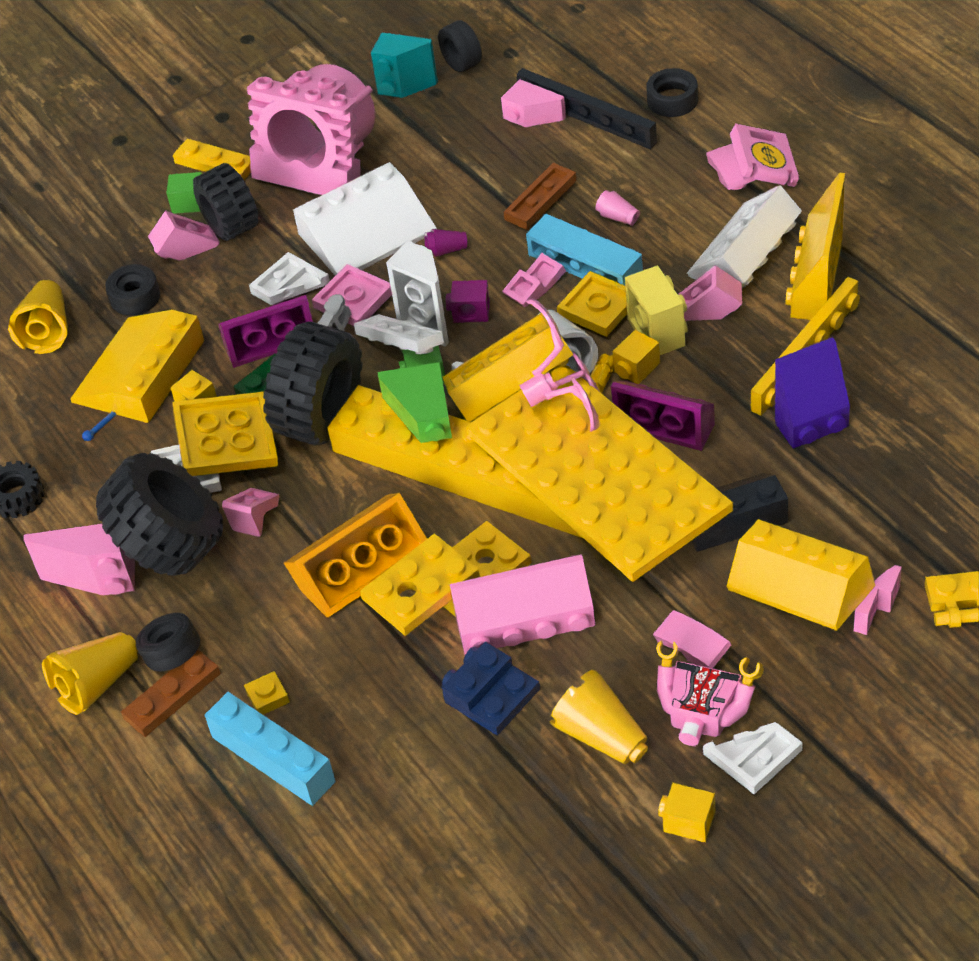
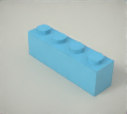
[526,214,643,286]
[205,692,336,806]

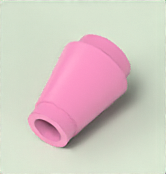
[595,190,640,226]

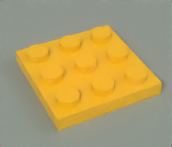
[172,392,278,476]

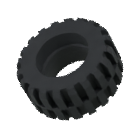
[263,321,363,446]
[96,453,223,576]

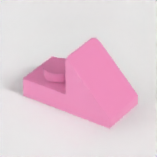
[222,488,279,537]

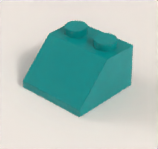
[371,32,438,98]

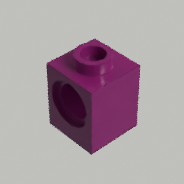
[446,280,490,323]

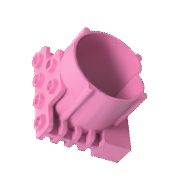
[247,64,375,195]

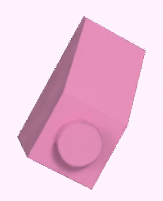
[501,79,566,127]
[148,211,220,261]
[678,265,742,321]

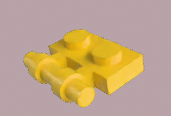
[925,571,979,628]

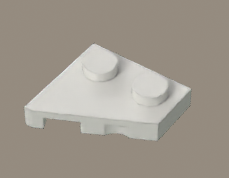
[249,252,330,305]
[703,722,802,794]

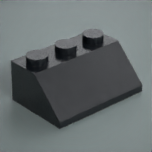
[691,473,788,552]

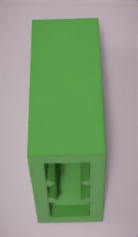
[378,362,452,443]

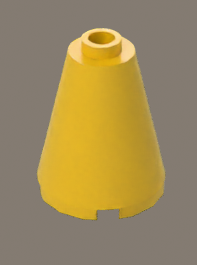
[8,280,68,354]
[42,632,138,715]
[550,670,648,764]

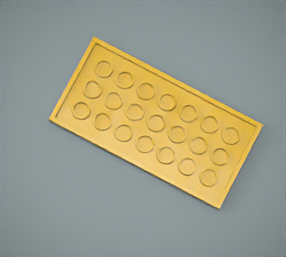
[466,365,733,582]

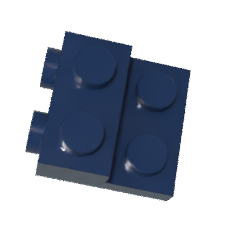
[442,642,540,736]

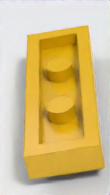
[173,138,251,181]

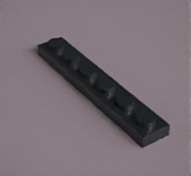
[516,68,657,150]

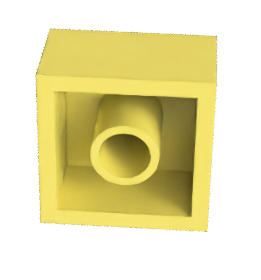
[625,265,688,355]

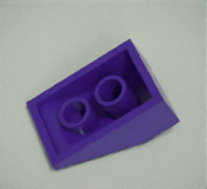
[775,337,850,449]

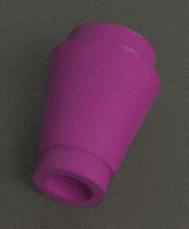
[424,229,467,257]

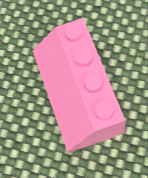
[450,554,595,655]

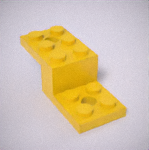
[360,521,532,636]

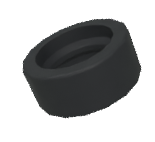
[646,68,698,117]

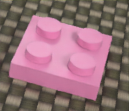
[312,264,392,326]

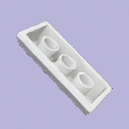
[687,185,802,288]

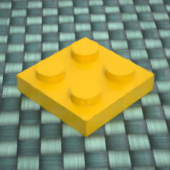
[557,271,627,337]

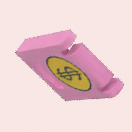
[730,124,799,187]

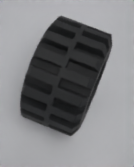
[193,163,258,241]

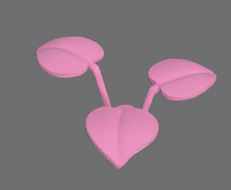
[519,299,600,432]

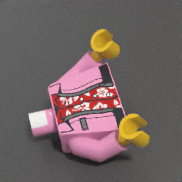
[656,640,764,746]

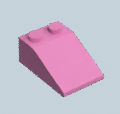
[24,524,135,595]

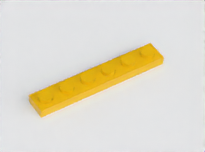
[751,277,860,416]

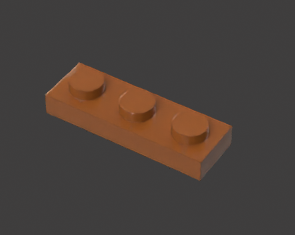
[504,163,577,230]
[121,650,221,737]

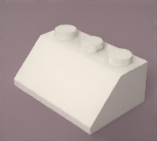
[386,240,449,346]

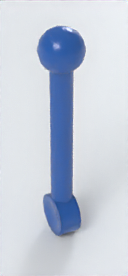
[82,411,117,441]

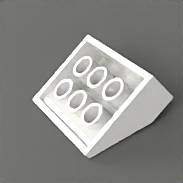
[293,162,437,276]

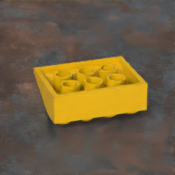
[786,173,845,320]
[70,310,205,423]

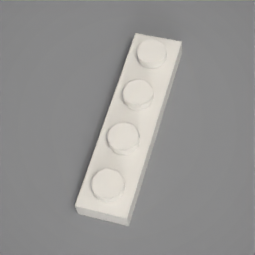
[354,314,444,354]

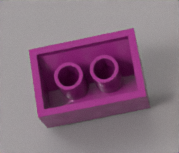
[218,295,313,368]
[611,381,715,451]

